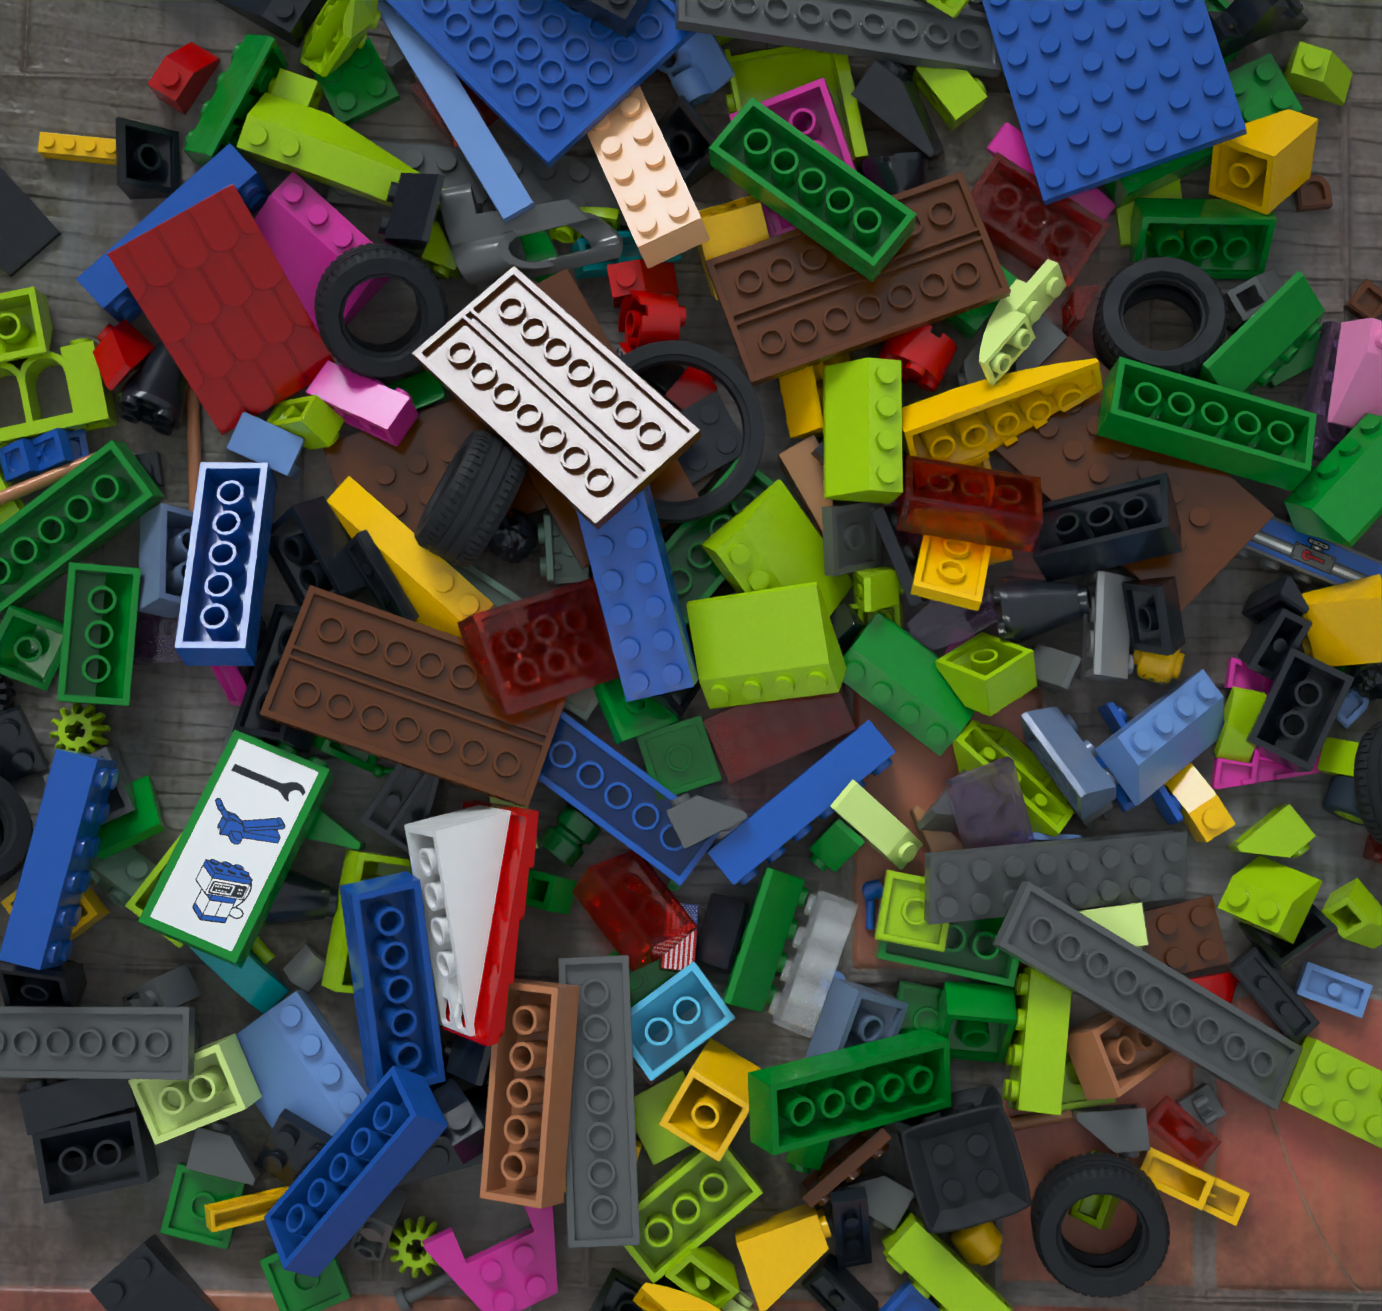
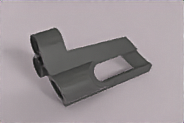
[439,182,623,291]

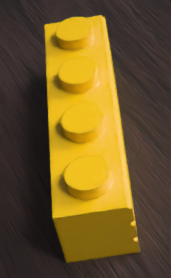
[37,132,117,165]
[204,1185,290,1233]

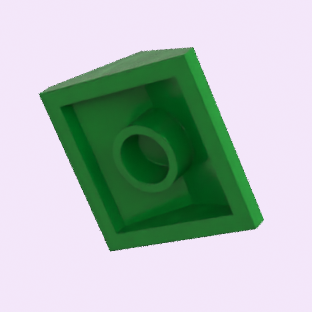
[0,605,64,691]

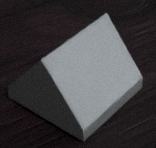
[283,944,326,992]

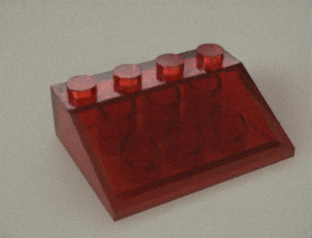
[457,578,620,716]

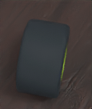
[1322,775,1365,827]

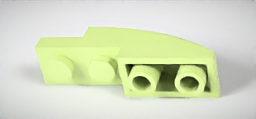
[979,259,1067,386]

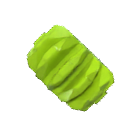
[49,703,111,754]
[388,1215,441,1278]

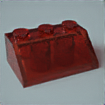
[572,850,698,972]

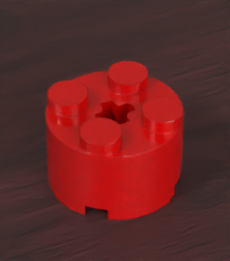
[618,289,686,355]
[878,325,957,392]

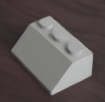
[1080,571,1134,682]

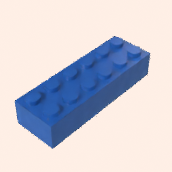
[76,143,271,323]
[175,462,277,666]
[576,485,699,702]
[538,711,721,886]
[706,720,895,886]
[0,749,119,970]
[339,871,446,1091]
[264,1066,448,1278]

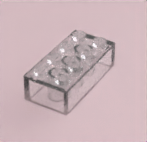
[768,890,859,1038]

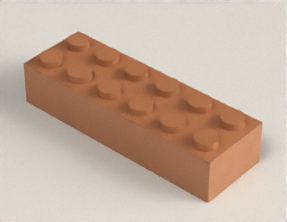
[480,979,580,1209]

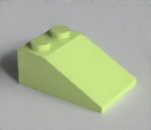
[128,1033,262,1145]

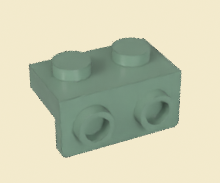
[538,514,590,586]
[88,846,156,911]

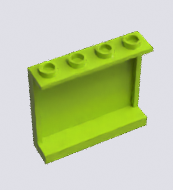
[724,46,868,168]

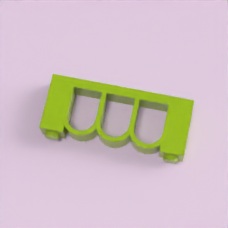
[0,338,118,448]

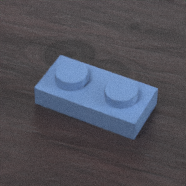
[1293,961,1373,1018]

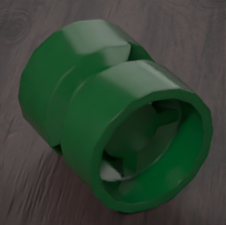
[538,803,602,868]

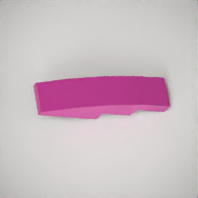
[986,122,1116,232]

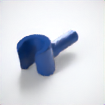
[862,879,883,929]

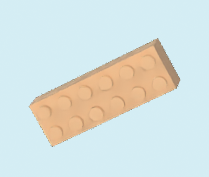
[587,86,710,269]

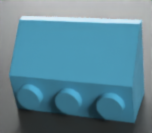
[631,961,737,1081]

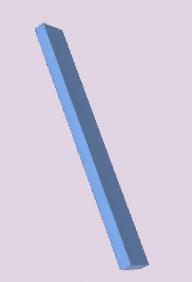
[377,0,535,224]

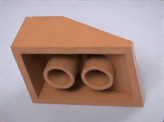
[1067,1011,1177,1100]

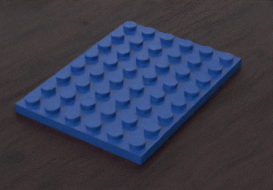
[383,0,697,168]
[982,0,1247,205]

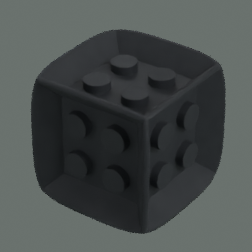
[894,1086,1032,1233]

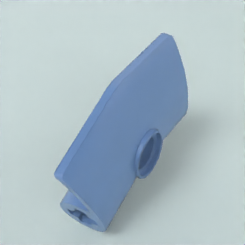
[657,0,735,108]

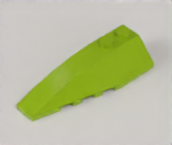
[236,92,444,221]

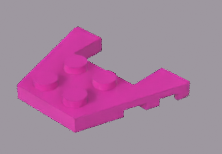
[1210,657,1323,789]
[422,1206,558,1311]

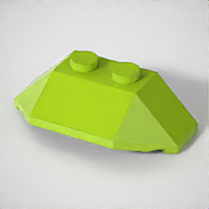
[300,0,381,77]
[952,720,1075,837]

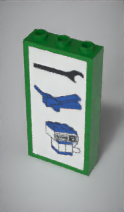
[138,729,334,969]

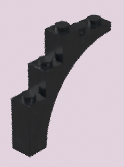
[1208,0,1309,59]

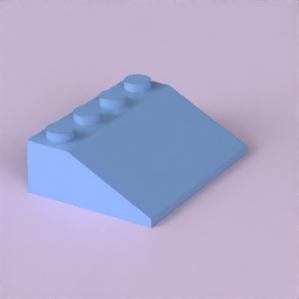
[236,989,371,1136]

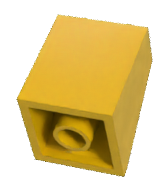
[1208,109,1319,215]
[697,195,770,300]
[1301,574,1382,667]
[659,1038,761,1162]
[735,1203,832,1311]

